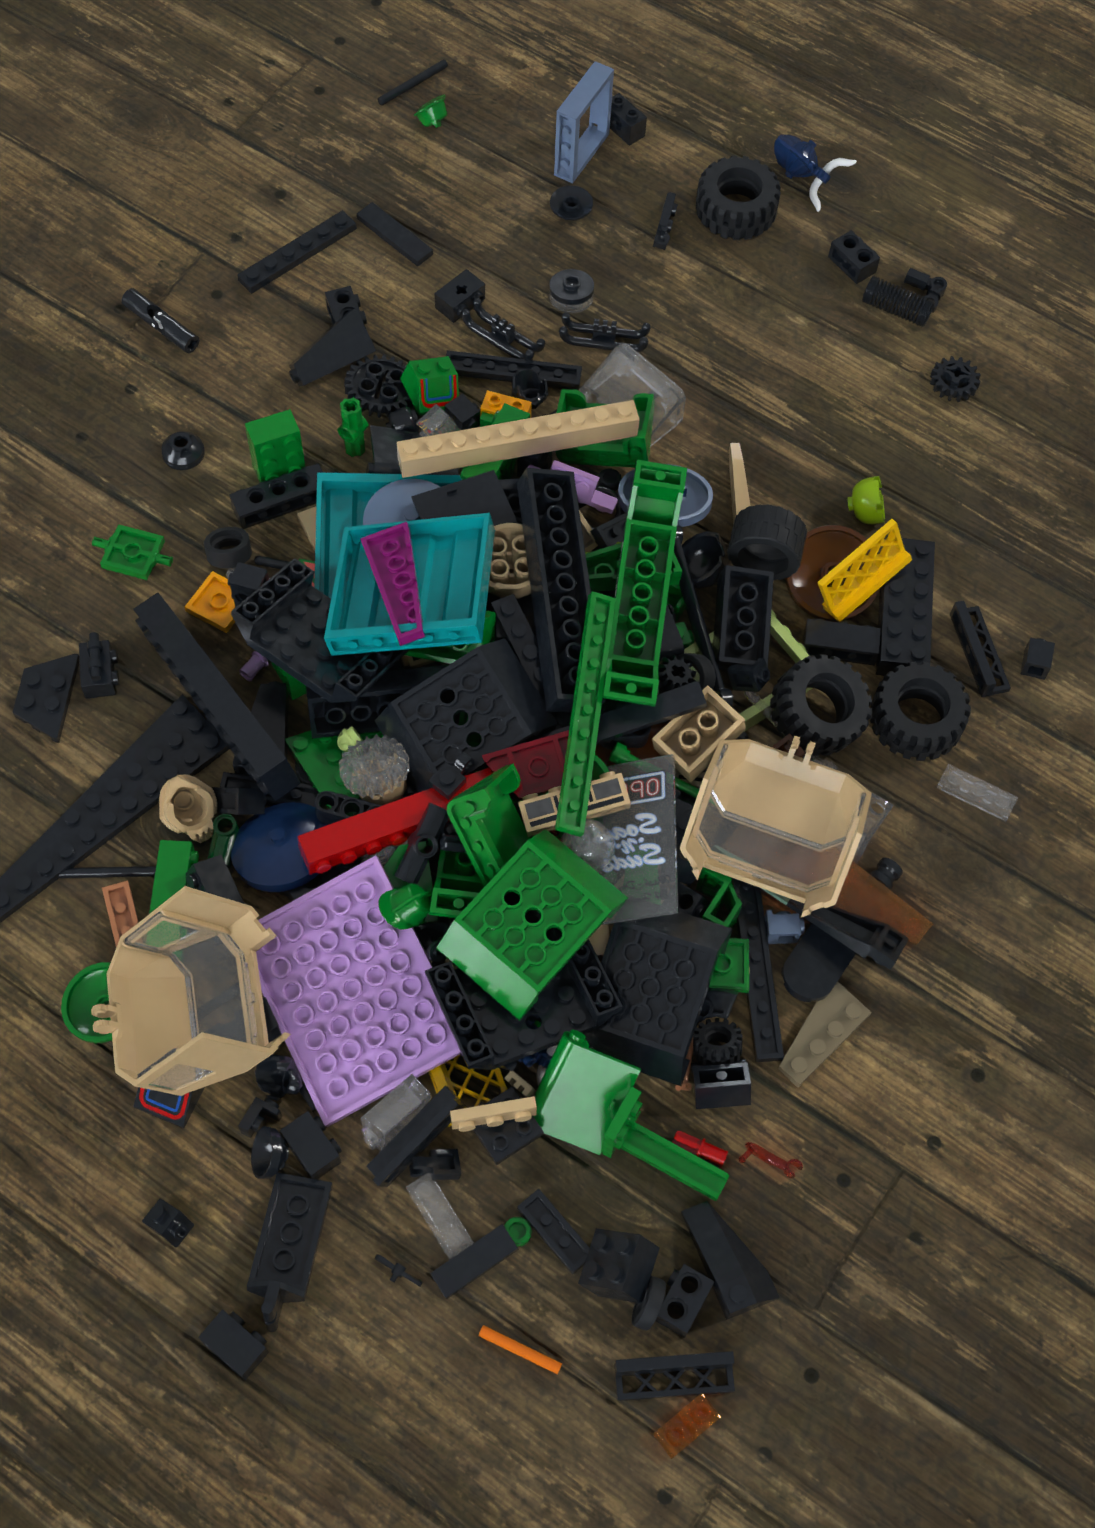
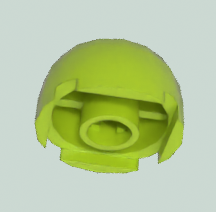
[848,476,885,524]

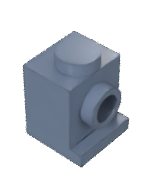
[765,910,805,944]

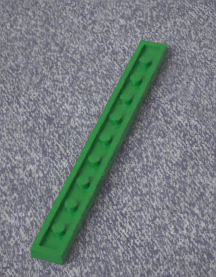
[555,591,616,837]

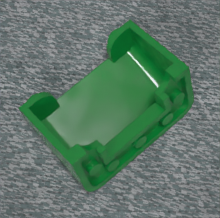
[555,389,655,468]
[447,763,530,887]

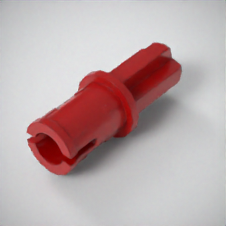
[672,1131,728,1168]

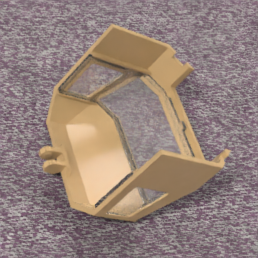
[680,736,872,918]
[91,886,291,1096]

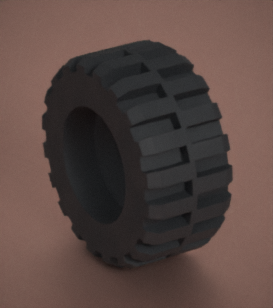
[696,156,781,240]
[770,654,872,756]
[870,662,971,761]

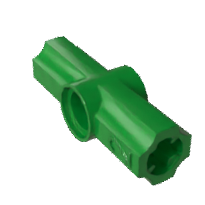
[337,397,368,457]

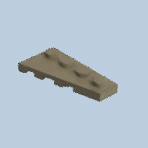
[778,982,872,1088]

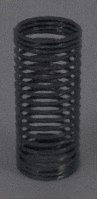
[862,276,935,327]

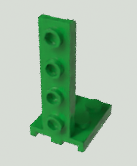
[601,1087,730,1201]

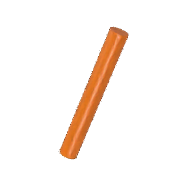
[478,1325,562,1375]

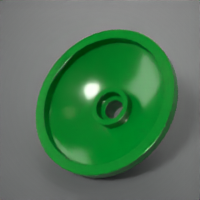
[61,962,112,1043]

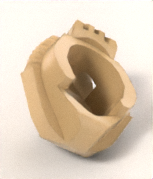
[159,775,217,843]

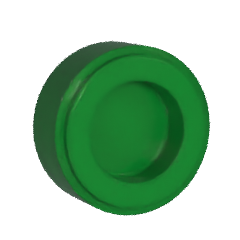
[504,1217,532,1247]

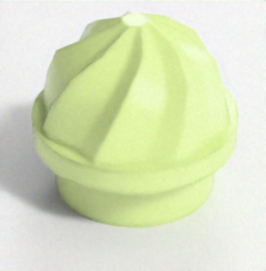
[337,726,364,753]

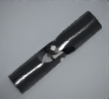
[122,288,200,353]

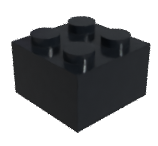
[578,1228,660,1304]

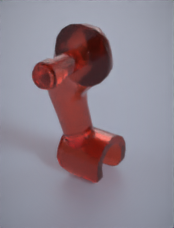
[738,1142,803,1178]

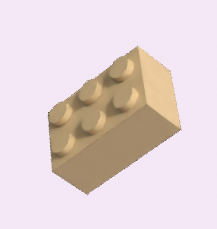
[652,685,746,783]

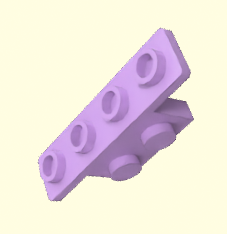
[528,460,618,514]

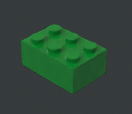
[245,409,305,482]

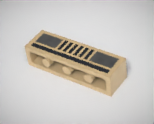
[518,771,631,837]

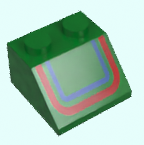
[400,356,459,415]

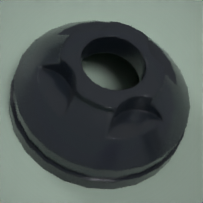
[162,431,205,470]
[251,1126,289,1179]

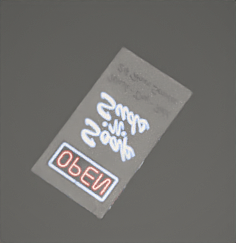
[583,754,678,925]

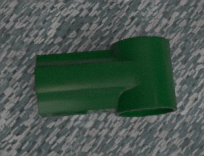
[208,814,239,869]

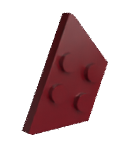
[482,730,569,800]

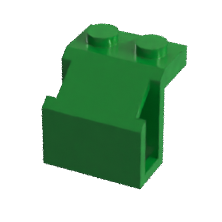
[696,867,742,929]

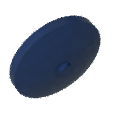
[231,802,329,892]

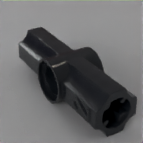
[394,802,449,884]

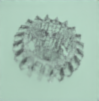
[339,734,410,799]

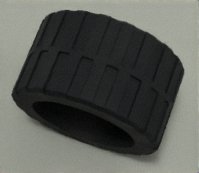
[727,504,807,580]

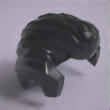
[255,1055,303,1101]

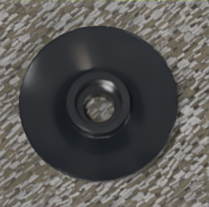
[550,186,593,220]

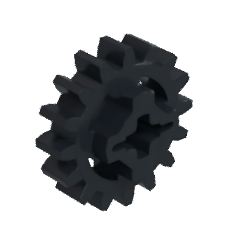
[930,356,981,402]

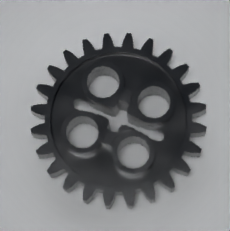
[344,354,413,418]

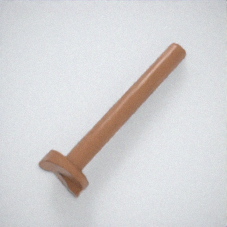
[675,1037,693,1091]

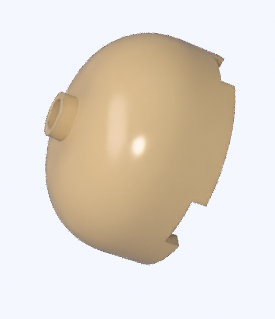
[488,523,531,599]

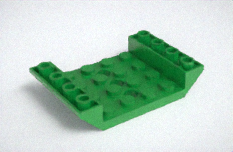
[436,829,628,1021]

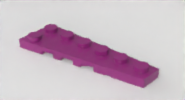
[360,521,425,646]

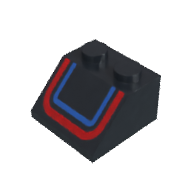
[134,1071,206,1128]

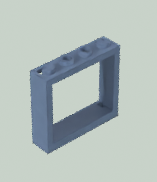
[554,61,614,184]

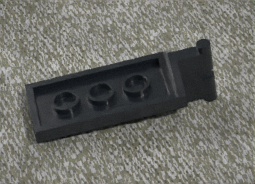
[247,1173,333,1332]

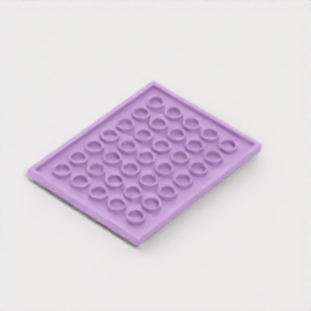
[256,855,461,1127]

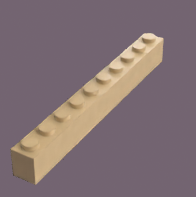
[397,400,639,478]

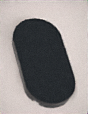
[781,923,856,1002]

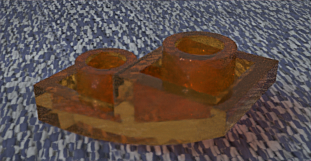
[653,1393,721,1459]

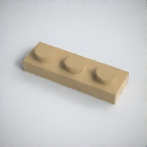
[450,1096,537,1132]

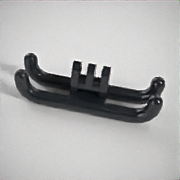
[461,298,545,360]
[559,312,651,353]

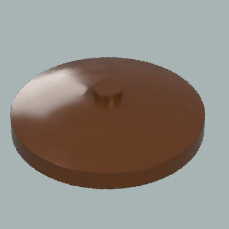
[785,525,880,622]

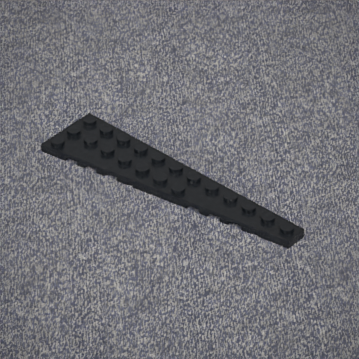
[0,694,230,923]

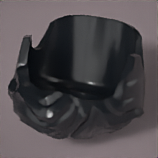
[512,370,548,409]

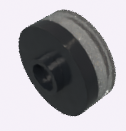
[549,269,594,313]

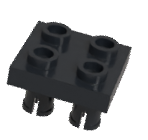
[473,1086,544,1165]

